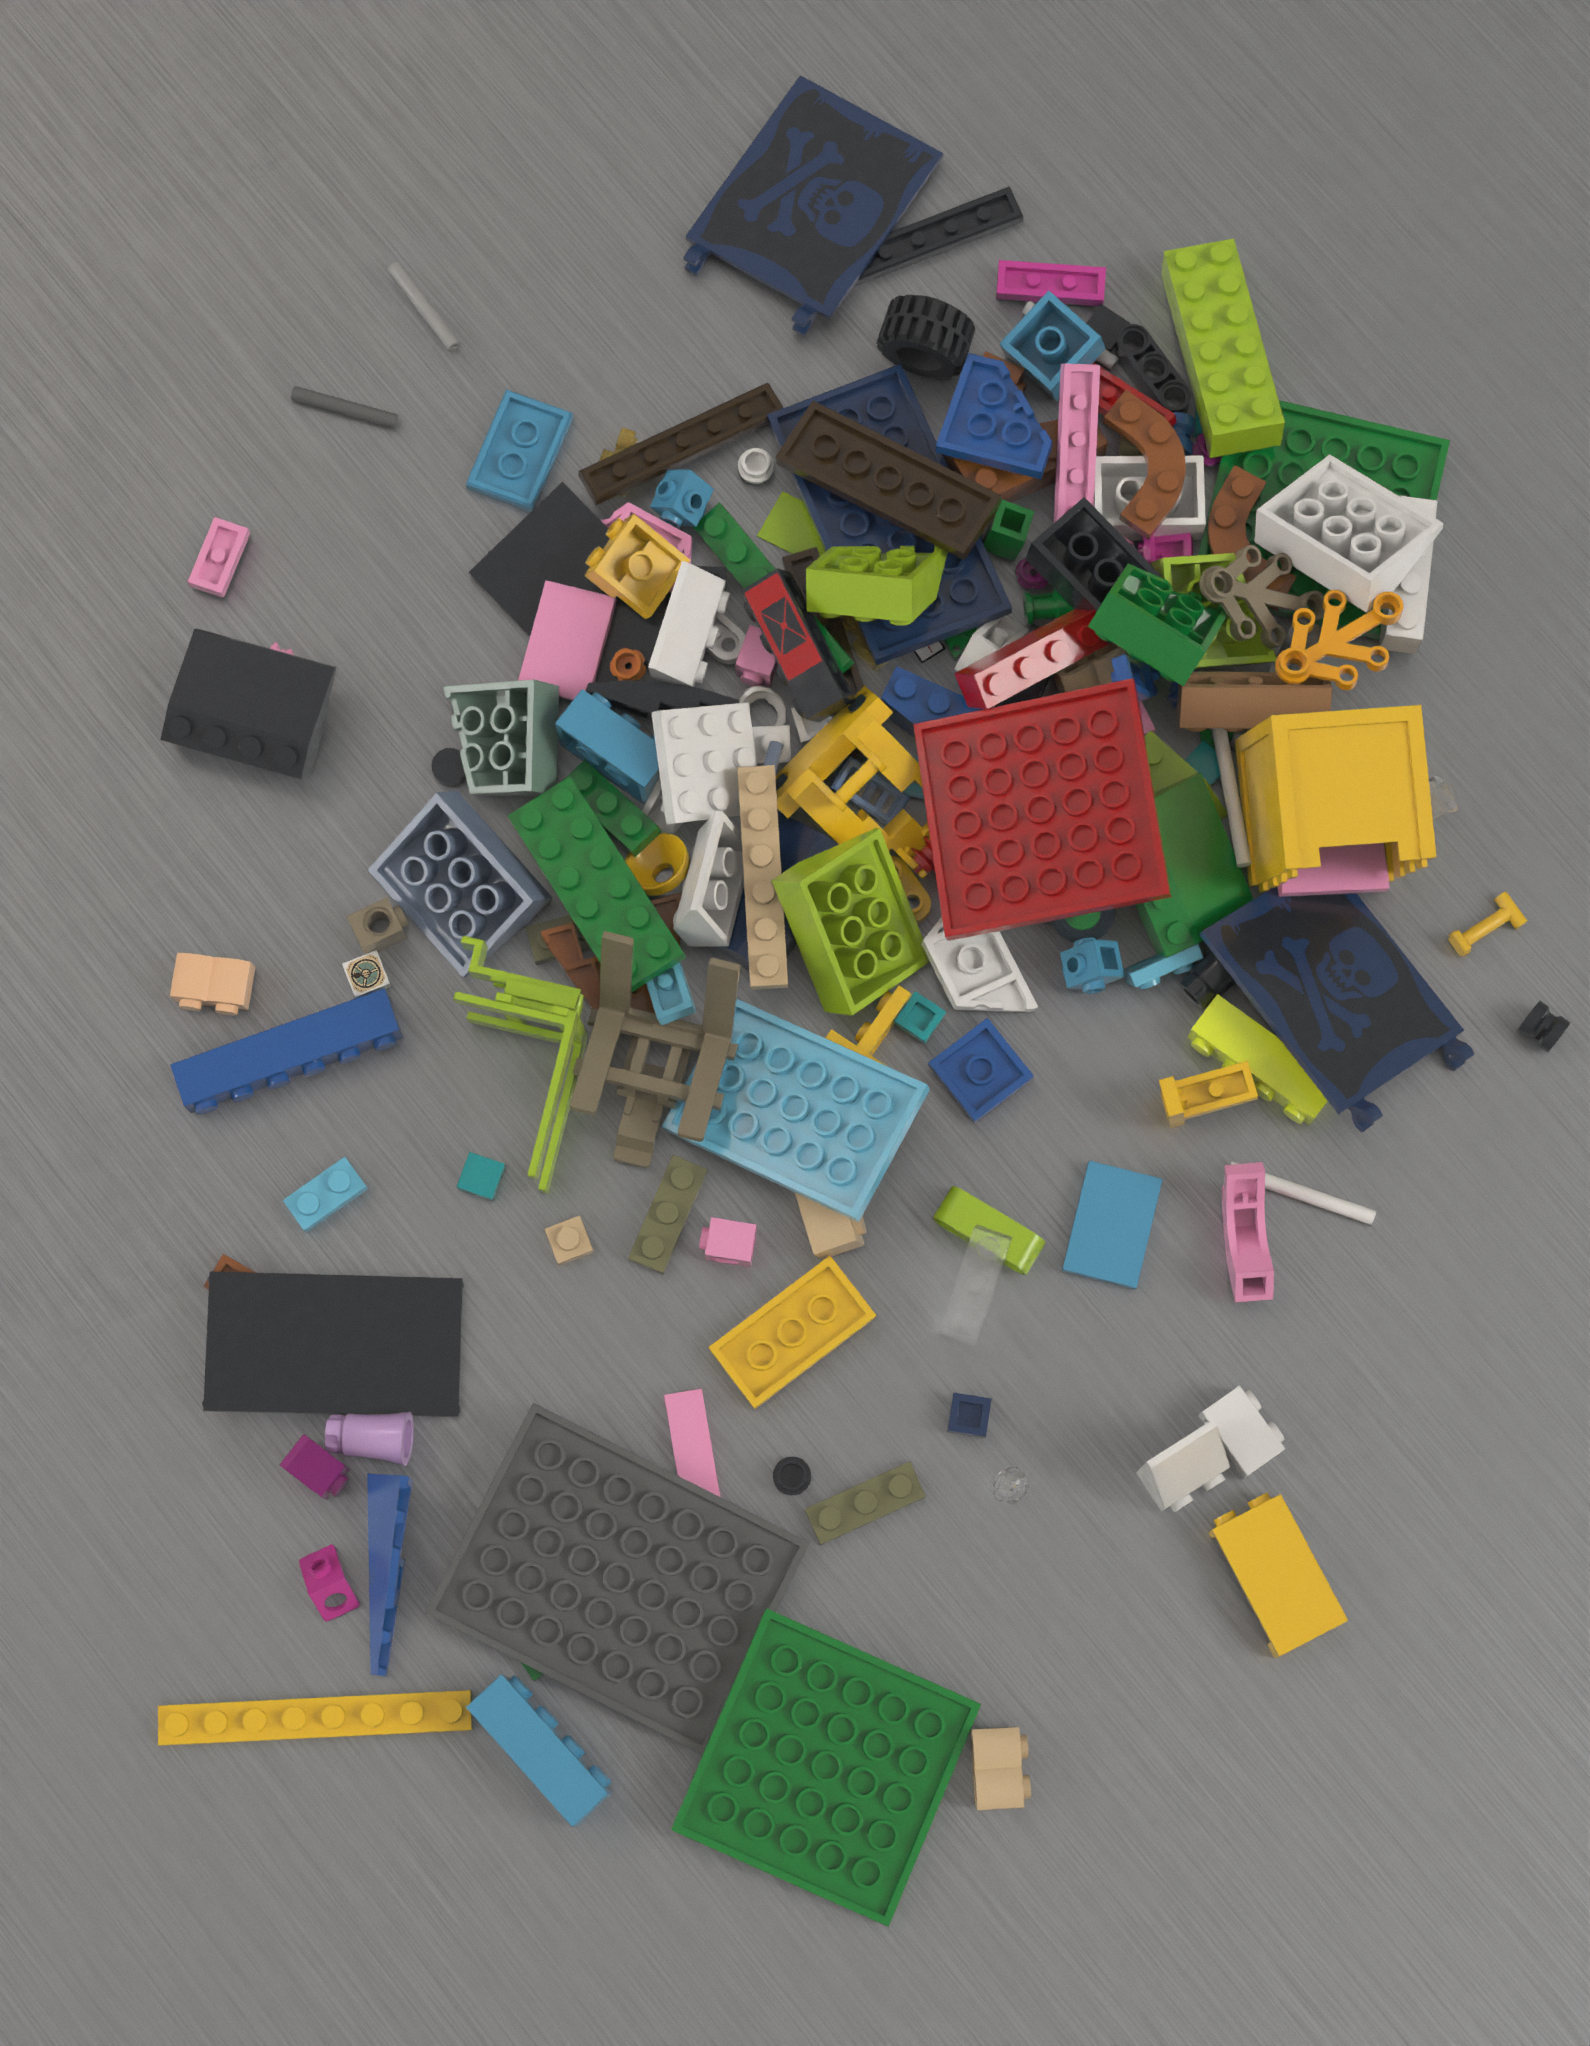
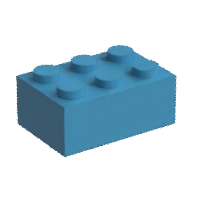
[555,689,660,806]

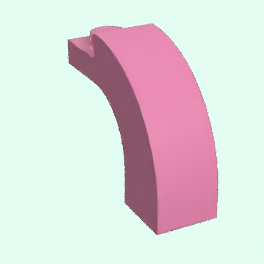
[1222,1162,1274,1303]

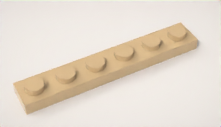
[737,765,788,990]

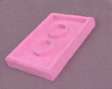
[518,580,617,701]
[1277,843,1390,897]

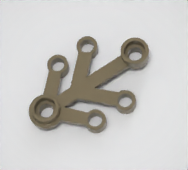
[1200,545,1325,649]

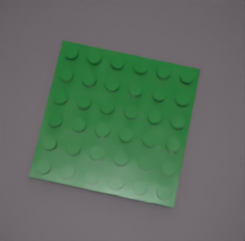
[1198,400,1450,640]
[670,1608,981,1927]

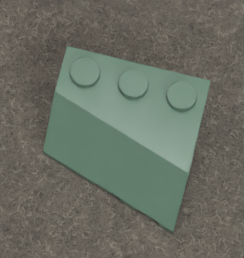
[443,679,559,798]

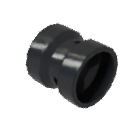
[1517,1000,1571,1052]

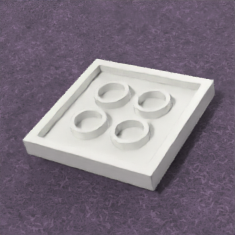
[651,702,757,825]

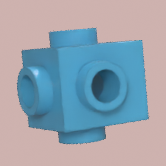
[650,470,714,529]
[1060,937,1125,994]

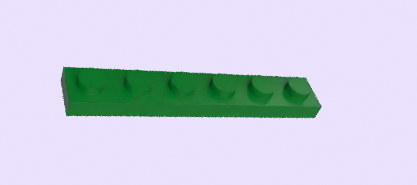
[693,502,854,673]

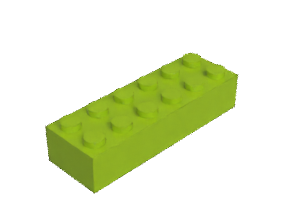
[1161,238,1285,458]

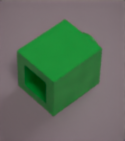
[983,500,1035,561]

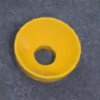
[625,833,690,896]

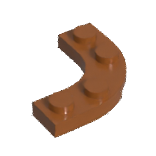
[1103,390,1186,540]
[1207,465,1297,611]

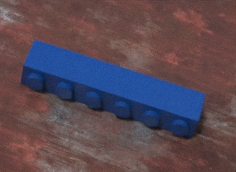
[170,988,404,1115]

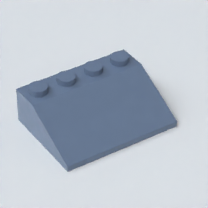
[368,790,553,978]

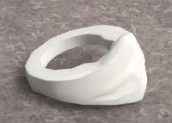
[739,686,786,726]

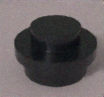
[773,1457,811,1496]

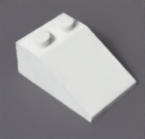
[1136,1420,1230,1513]

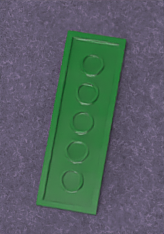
[508,776,687,993]

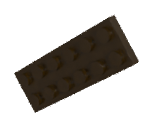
[775,401,1002,560]

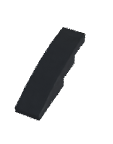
[585,680,740,723]

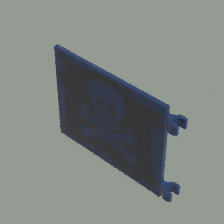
[683,75,943,336]
[1199,887,1475,1132]

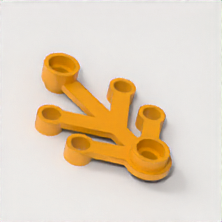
[1275,590,1404,690]

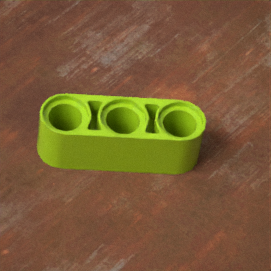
[932,1186,1046,1275]

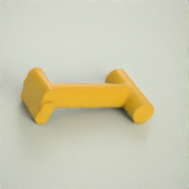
[1448,891,1528,957]

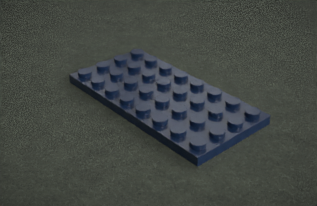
[767,364,1012,666]

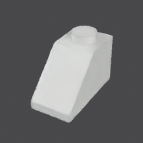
[954,615,1029,671]

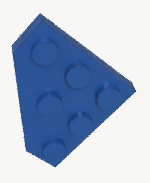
[936,353,1052,479]

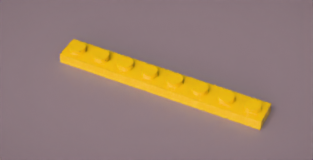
[158,1690,473,1746]

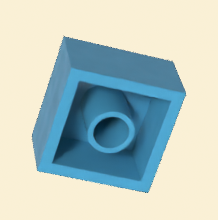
[999,290,1106,402]

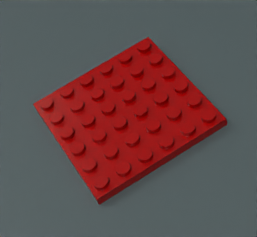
[913,678,1171,941]

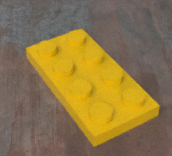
[708,1256,877,1410]

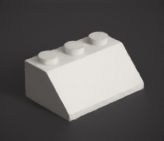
[648,561,730,687]
[673,811,744,947]

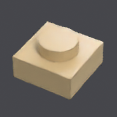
[545,1215,594,1266]

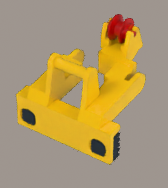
[775,686,935,879]

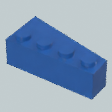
[881,666,983,738]

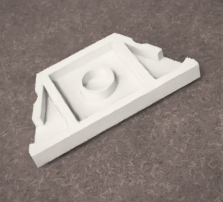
[921,917,1038,1013]

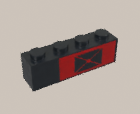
[741,568,856,722]

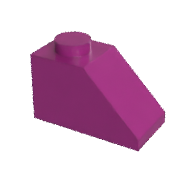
[279,1434,350,1500]

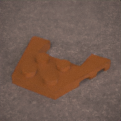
[540,892,682,1014]

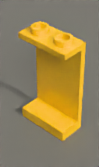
[1208,1492,1348,1658]

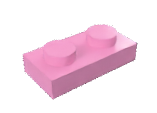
[188,517,250,598]

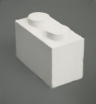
[1198,1385,1285,1479]

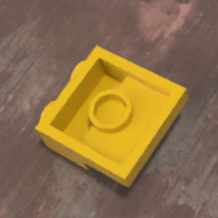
[584,514,690,619]

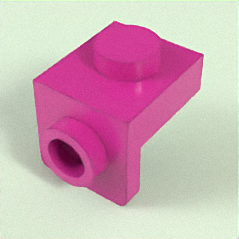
[1138,533,1193,565]

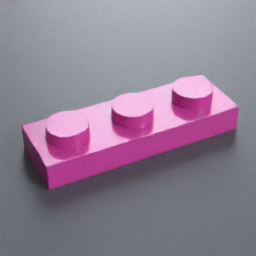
[996,260,1106,306]

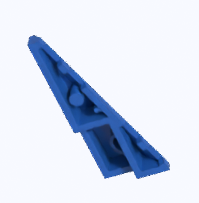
[367,1474,413,1677]

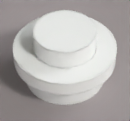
[738,448,774,484]

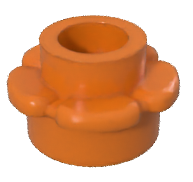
[610,648,646,681]

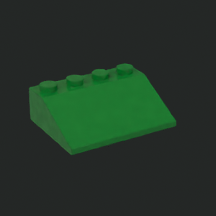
[1135,772,1254,958]

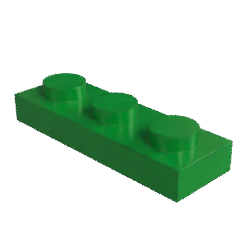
[562,759,662,857]

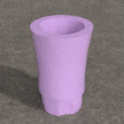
[325,1412,414,1466]

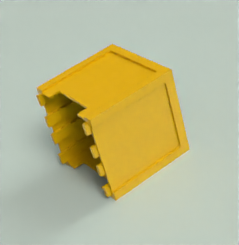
[1235,705,1437,893]

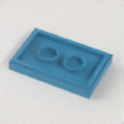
[466,389,574,512]
[1062,1160,1163,1290]

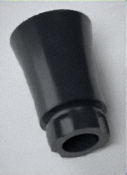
[1179,949,1236,1009]

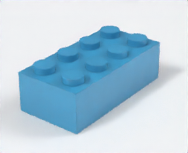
[466,1674,613,1827]

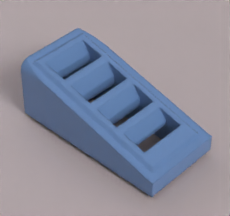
[827,756,911,826]

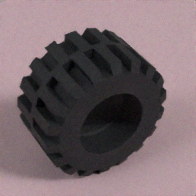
[876,295,975,378]

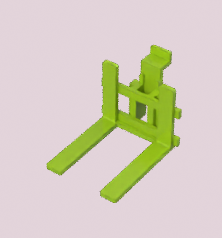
[453,936,588,1194]

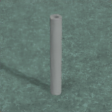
[387,261,460,351]

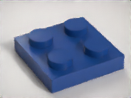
[928,1018,1034,1124]

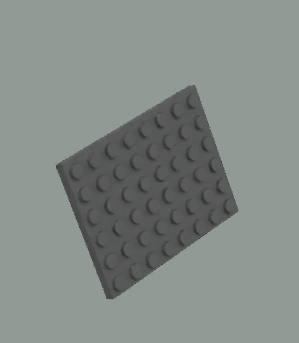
[425,1403,810,1754]

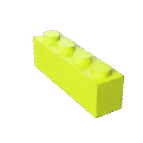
[1187,994,1328,1126]

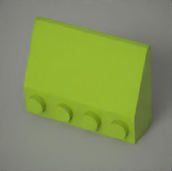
[771,828,930,1016]

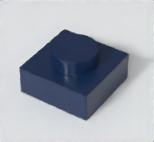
[947,1392,992,1438]

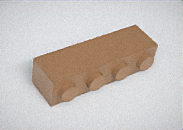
[1176,672,1333,732]

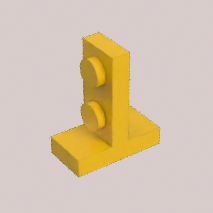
[825,985,911,1066]
[1159,1061,1258,1128]

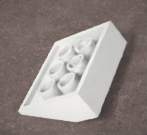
[1255,455,1443,613]

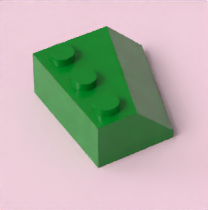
[1088,564,1227,687]

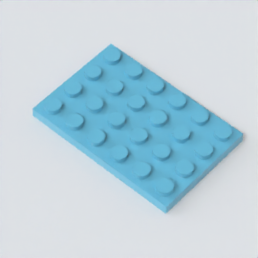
[661,999,930,1222]

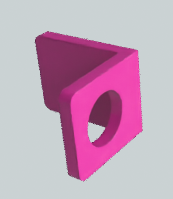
[299,1544,360,1622]

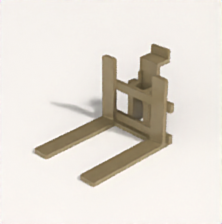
[570,931,740,1168]

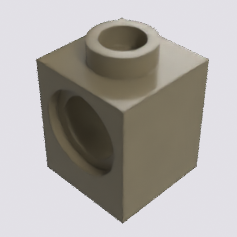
[346,897,409,954]

